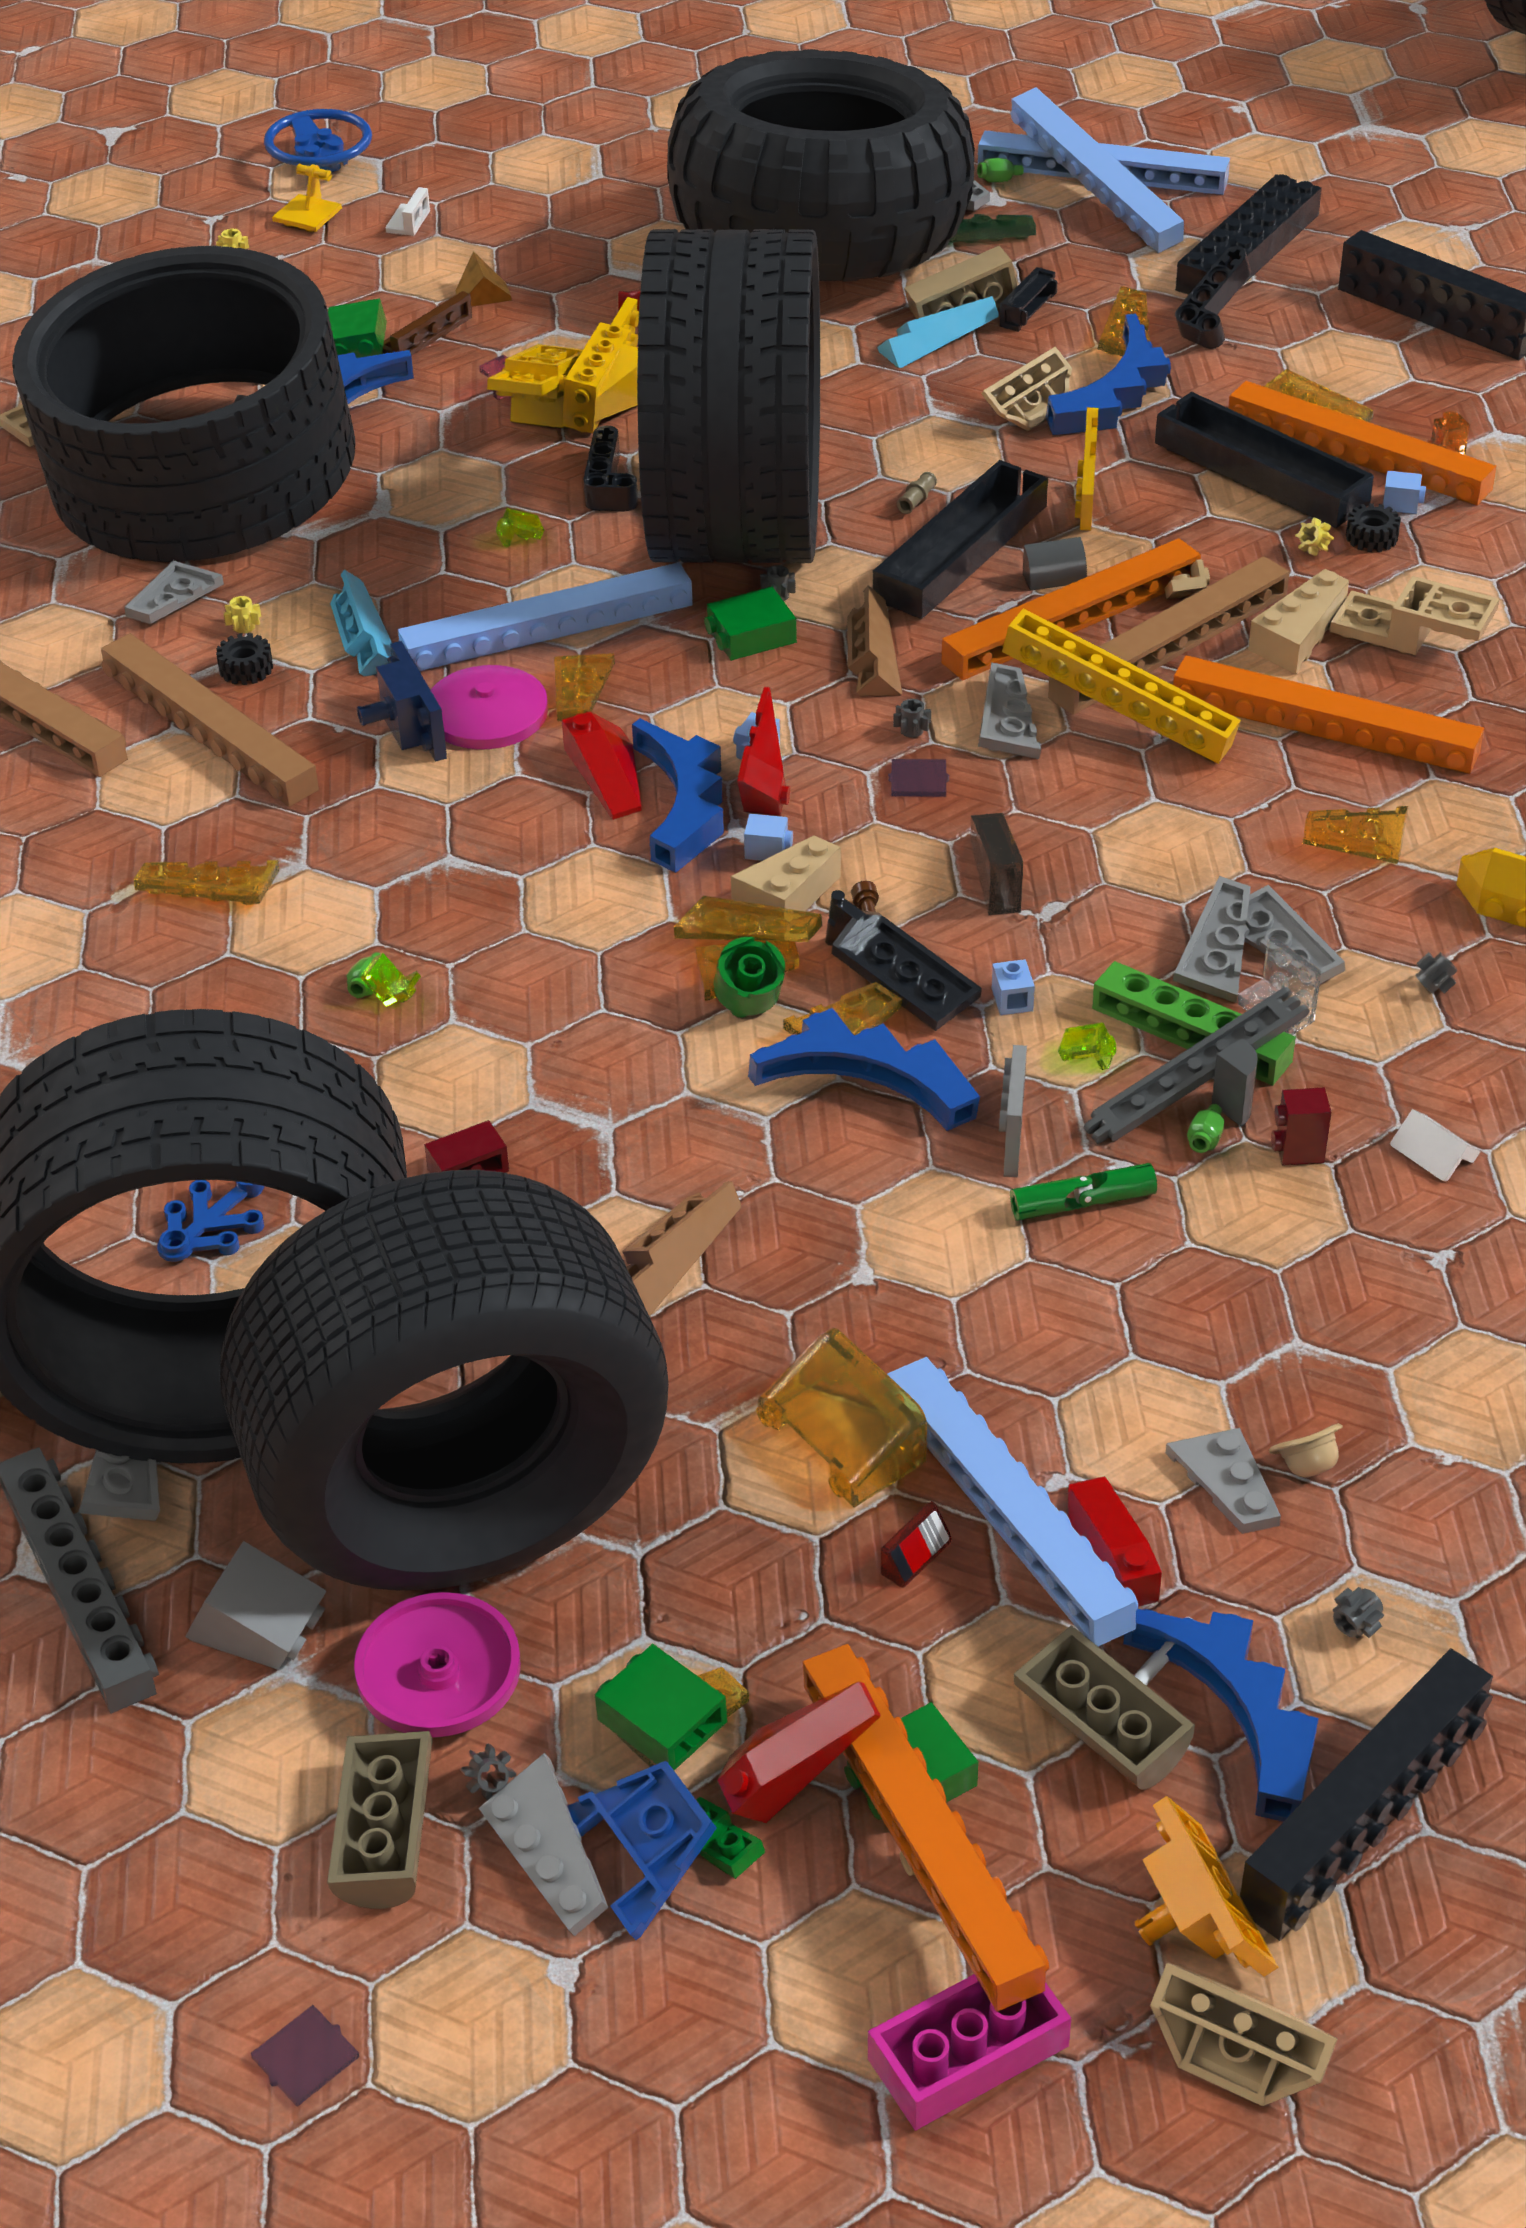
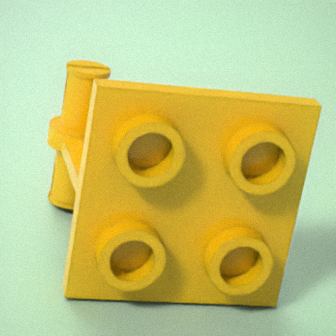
[272,163,342,232]

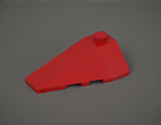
[737,687,790,816]
[562,711,642,820]
[1068,1476,1162,1607]
[717,1682,881,1823]

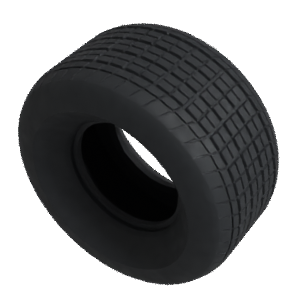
[220,1170,669,1591]

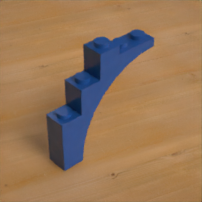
[1046,314,1171,435]
[337,350,414,404]
[632,718,724,873]
[748,1008,980,1131]
[1123,1609,1319,1822]

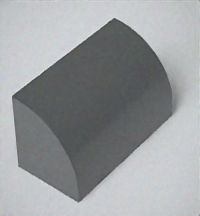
[1022,537,1087,591]
[1211,1038,1258,1126]

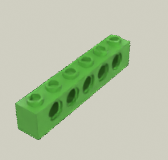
[1092,961,1296,1086]

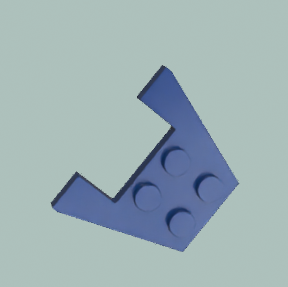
[567,1761,717,1940]

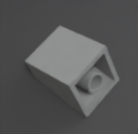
[185,1541,326,1670]

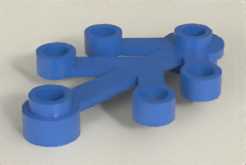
[157,1180,265,1262]

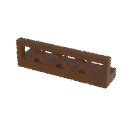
[382,291,472,356]

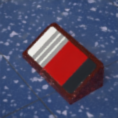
[880,1501,952,1588]

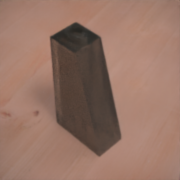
[970,813,1023,915]

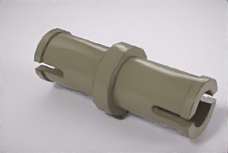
[897,472,937,514]

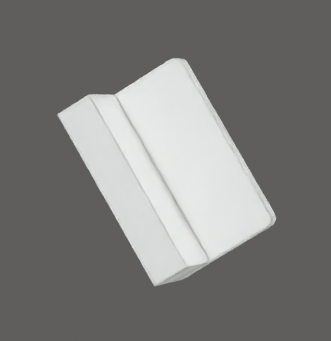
[385,187,430,236]
[1390,1109,1481,1182]

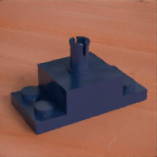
[356,641,447,762]

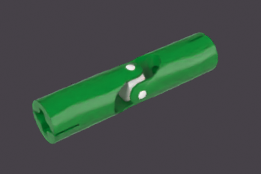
[1010,1163,1157,1221]

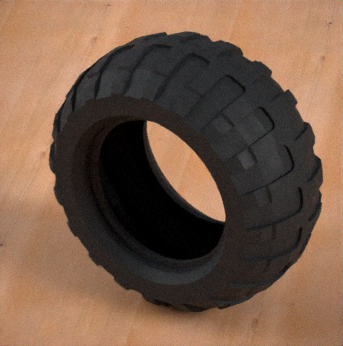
[667,49,975,282]

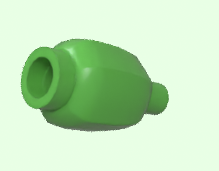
[977,158,1023,182]
[347,952,384,998]
[1187,1104,1224,1153]

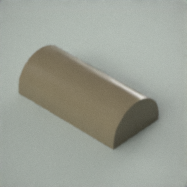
[1014,1625,1195,1790]
[327,1731,432,1909]

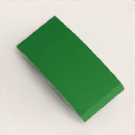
[696,1797,765,1879]

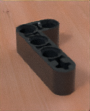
[1175,246,1251,349]
[583,425,638,511]

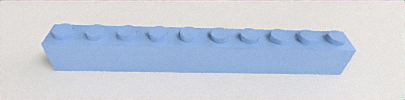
[1010,87,1184,253]
[978,130,1230,195]
[398,562,693,671]
[887,1357,1138,1647]

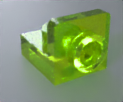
[496,508,545,547]
[360,953,421,1007]
[1058,1022,1117,1070]

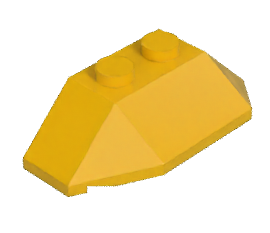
[1456,848,1526,928]

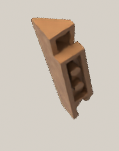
[847,585,902,696]
[622,1181,741,1317]

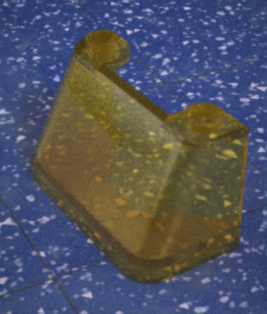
[756,1328,927,1508]

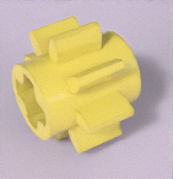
[216,228,249,249]
[1295,517,1334,556]
[224,596,261,633]

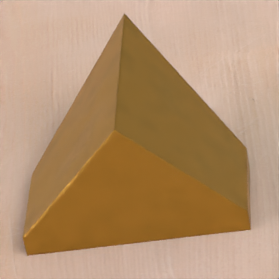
[455,251,512,307]

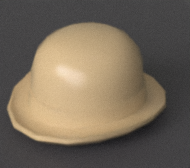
[1269,1423,1343,1478]

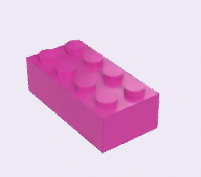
[868,1974,1072,2131]

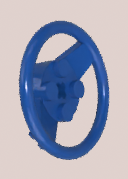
[264,109,372,172]

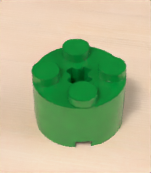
[714,937,785,1018]

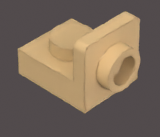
[1164,559,1210,599]

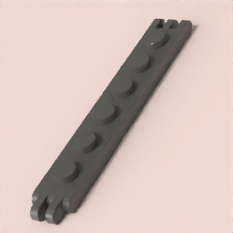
[1084,987,1310,1144]

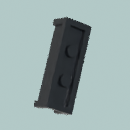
[1000,267,1058,332]

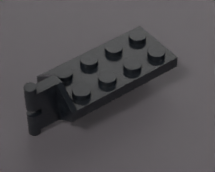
[825,890,982,1031]

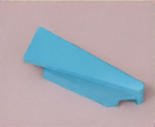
[877,296,999,368]
[330,569,392,676]

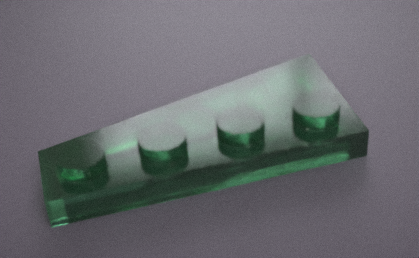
[948,214,1036,245]

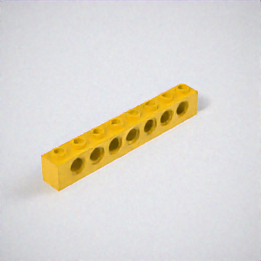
[1002,608,1241,764]

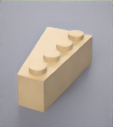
[904,245,1018,319]
[1248,569,1349,674]

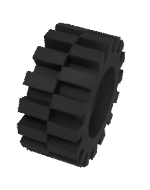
[1346,503,1401,552]
[216,633,273,685]

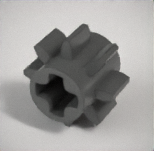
[760,565,796,601]
[893,699,931,738]
[1415,952,1458,994]
[1333,1587,1384,1638]
[460,1744,516,1800]

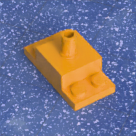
[1134,1796,1279,1977]

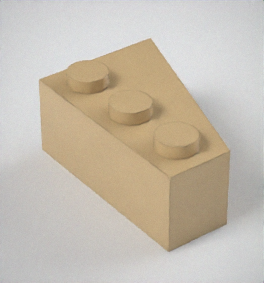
[731,836,841,930]

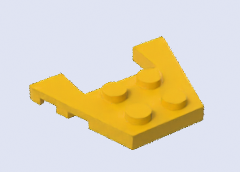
[1075,407,1099,531]

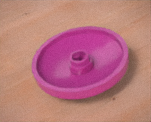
[431,665,548,749]
[354,1592,521,1737]

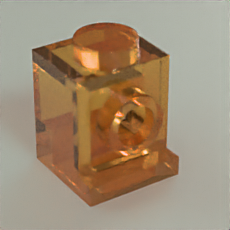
[1428,411,1470,454]

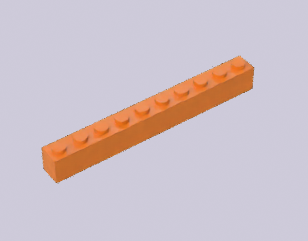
[1228,381,1497,506]
[941,538,1201,681]
[1173,655,1484,774]
[802,1644,1049,2012]

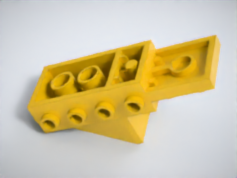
[562,297,639,434]
[487,344,583,428]

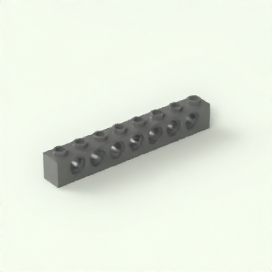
[0,1447,159,1714]

